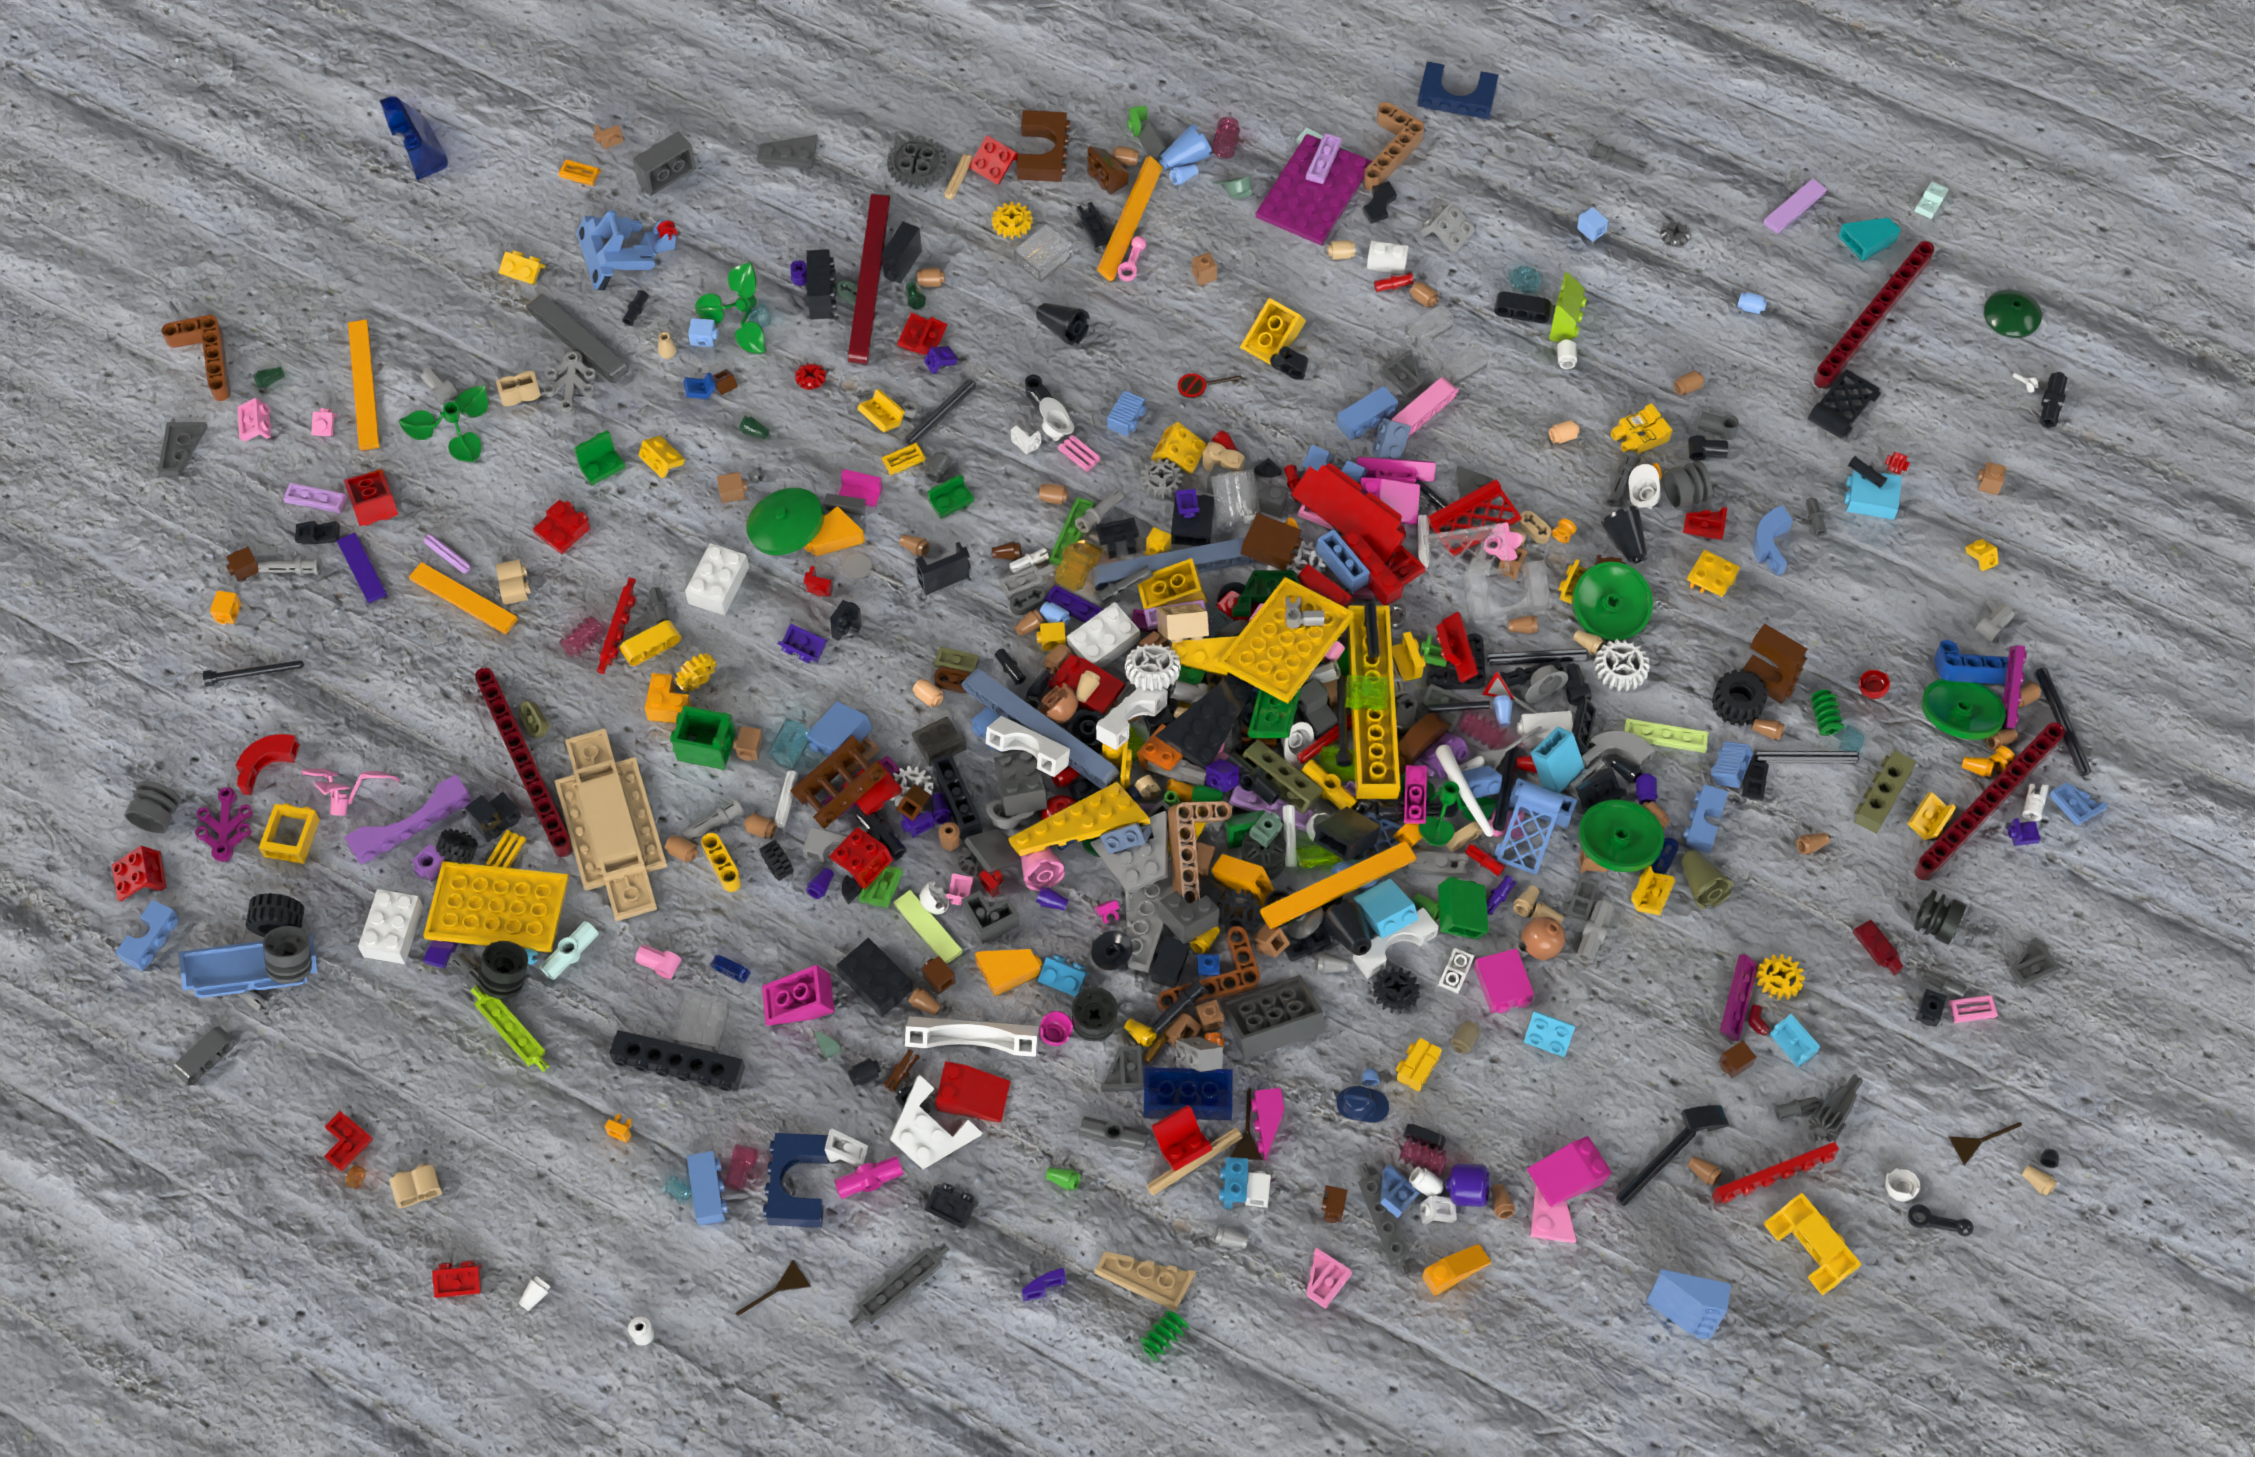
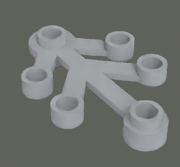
[543,351,596,417]

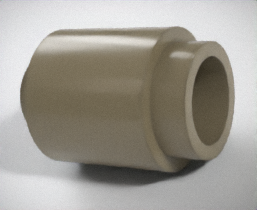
[1451,1021,1480,1054]

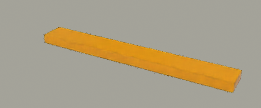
[1097,155,1163,282]
[348,319,380,451]
[1260,841,1417,930]

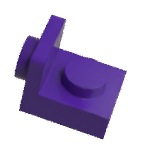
[900,810,934,838]
[2007,818,2041,846]

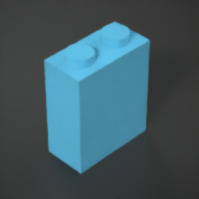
[1844,470,1902,520]
[1531,726,1585,793]
[1353,878,1419,939]

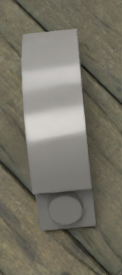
[1581,731,1655,769]

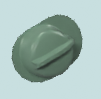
[1212,174,1255,199]

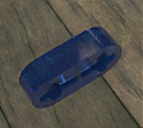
[1650,837,1679,874]
[710,955,751,983]

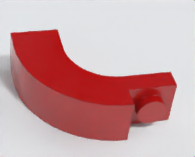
[235,734,300,796]

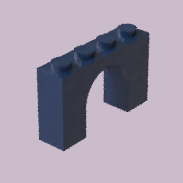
[1417,61,1499,120]
[763,1133,829,1228]

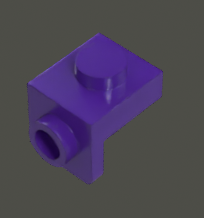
[924,346,958,374]
[1175,489,1200,518]

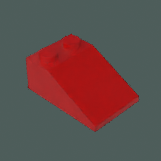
[343,469,398,527]
[1297,563,1355,609]
[1048,654,1125,715]
[935,1061,1011,1123]

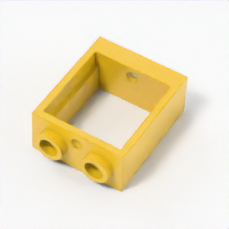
[259,803,320,864]

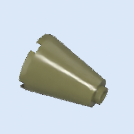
[1681,850,1734,909]

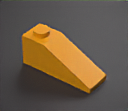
[1422,1244,1492,1296]

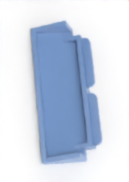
[178,934,317,998]

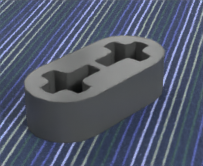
[1010,586,1045,615]

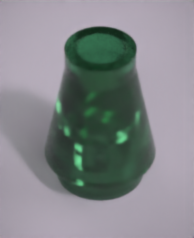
[905,282,926,310]
[253,366,285,389]
[739,416,770,440]

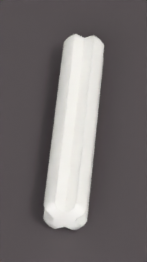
[1418,515,1429,568]
[774,770,798,828]
[1283,805,1297,867]

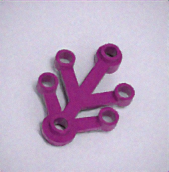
[195,787,253,862]

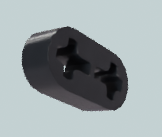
[1403,1124,1446,1151]

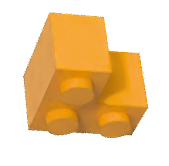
[644,673,692,723]

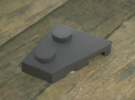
[2009,937,2060,988]

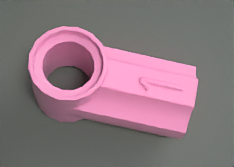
[635,944,682,979]

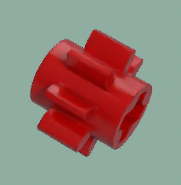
[1885,451,1910,475]

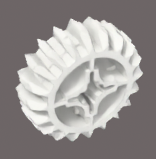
[1594,639,1650,692]
[1125,642,1181,691]

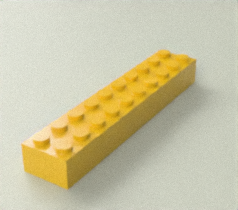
[1347,606,1400,799]

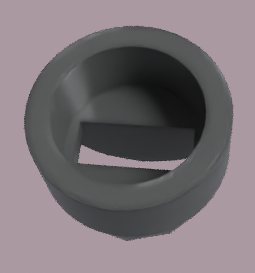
[747,467,764,483]

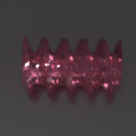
[1212,117,1240,159]
[559,615,605,657]
[1460,709,1507,750]
[1398,1136,1448,1178]

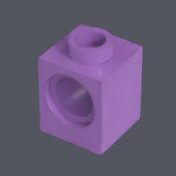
[412,843,447,882]

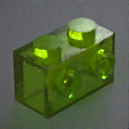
[1345,675,1389,711]

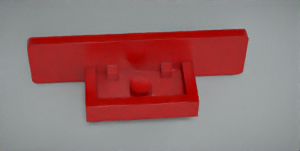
[1436,612,1478,683]

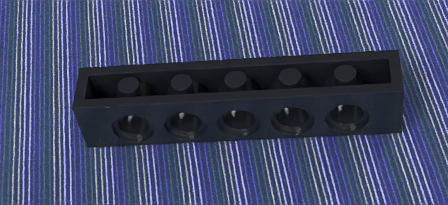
[609,1030,745,1091]

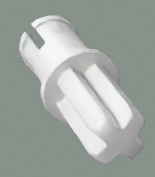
[1009,548,1049,574]

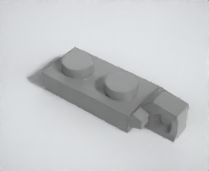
[999,564,1056,600]

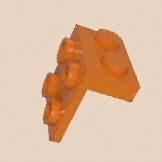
[1137,724,1183,771]

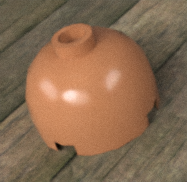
[1037,683,1078,724]
[1521,917,1565,960]

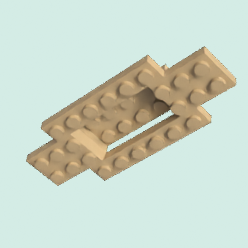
[554,728,667,922]

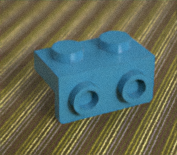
[1038,954,1090,997]
[1219,1157,1248,1209]

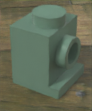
[1249,811,1283,848]

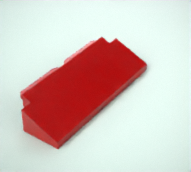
[1291,463,1405,564]

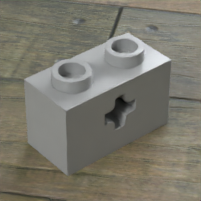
[1175,1037,1223,1072]

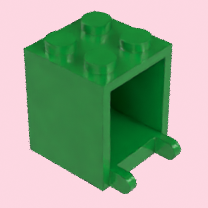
[670,705,736,770]

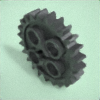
[887,136,947,189]

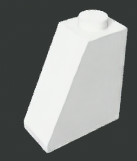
[1517,711,1573,747]

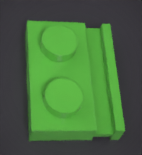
[858,866,903,908]

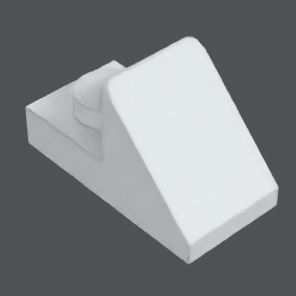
[825,1129,868,1167]

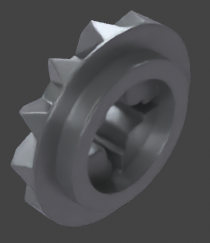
[1660,220,1690,247]
[957,846,985,875]

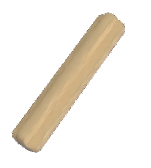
[944,153,972,200]

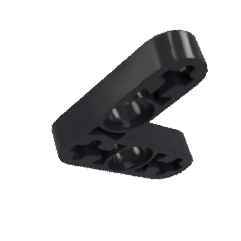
[1426,633,1486,690]

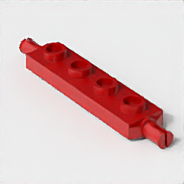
[597,577,636,674]

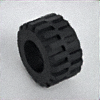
[1712,669,1768,726]
[245,893,305,937]

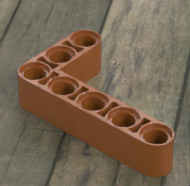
[161,315,231,401]
[1157,926,1260,1013]

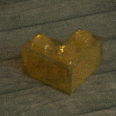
[1055,540,1103,592]

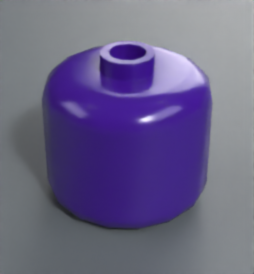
[1446,1163,1489,1207]

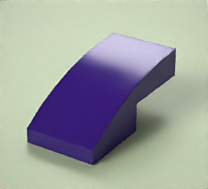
[423,940,458,969]
[1022,1268,1066,1301]

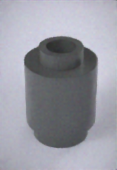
[925,452,951,482]

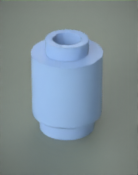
[1737,291,1767,314]
[1039,602,1070,627]

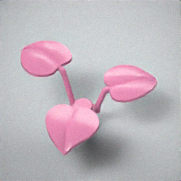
[301,768,400,816]

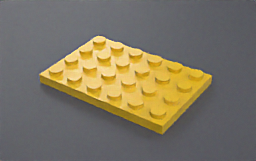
[1218,577,1355,703]
[423,861,569,953]

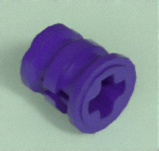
[790,260,807,286]

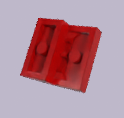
[897,312,948,355]
[843,761,902,816]

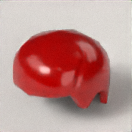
[1859,670,1891,699]

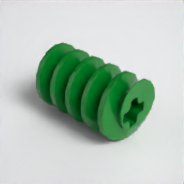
[1810,690,1845,736]
[1140,1310,1189,1362]

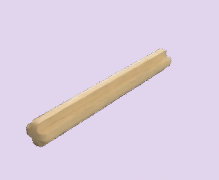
[1146,1128,1242,1195]

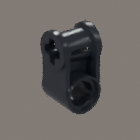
[1270,346,1308,380]

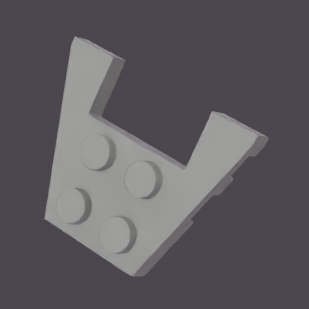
[1090,811,1168,893]

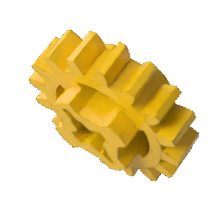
[992,201,1032,239]
[675,653,717,692]
[1756,954,1805,1001]

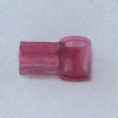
[724,1144,759,1191]

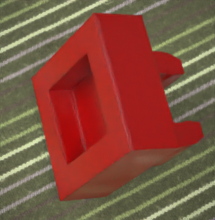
[979,870,1004,898]

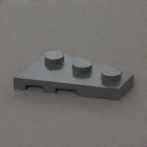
[757,135,818,168]
[158,422,208,476]

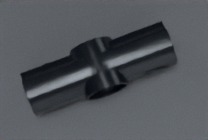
[2039,372,2068,428]
[1225,752,1282,806]
[854,808,906,861]

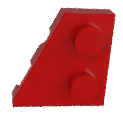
[1683,507,1727,540]
[1388,545,1426,586]

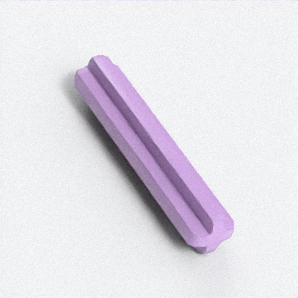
[424,534,471,574]

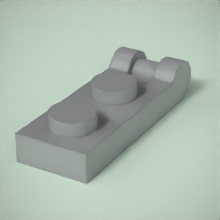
[1408,849,1469,878]

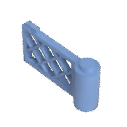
[1494,781,1565,875]
[1331,811,1403,892]

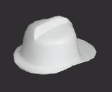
[1039,397,1074,441]
[1629,464,1661,509]
[1281,722,1314,771]

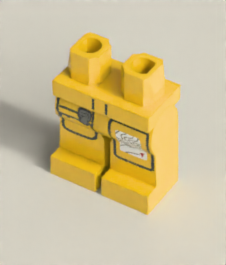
[1610,403,1673,455]

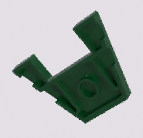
[1232,570,1301,617]

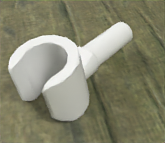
[2013,373,2039,392]

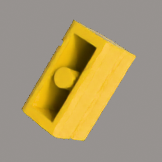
[1396,1038,1442,1092]

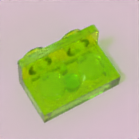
[1319,746,1355,783]
[1296,844,1343,868]

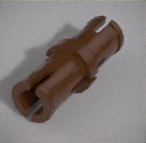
[883,1049,920,1093]

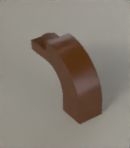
[1398,712,1451,776]

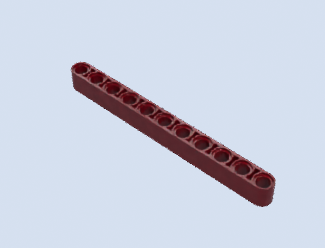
[848,193,890,364]
[1814,241,1934,389]
[475,667,573,857]
[1914,722,2065,881]

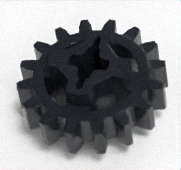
[1218,889,1262,935]
[1373,967,1420,1014]

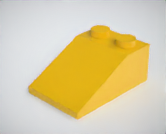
[1240,298,1306,366]
[1137,558,1207,609]

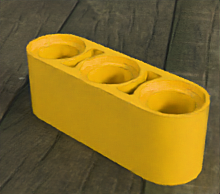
[620,620,681,666]
[701,833,741,892]

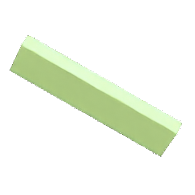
[1624,718,1709,753]
[893,890,962,964]

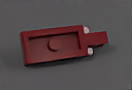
[1853,919,1904,975]

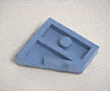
[2049,782,2108,826]
[1380,1163,1421,1218]

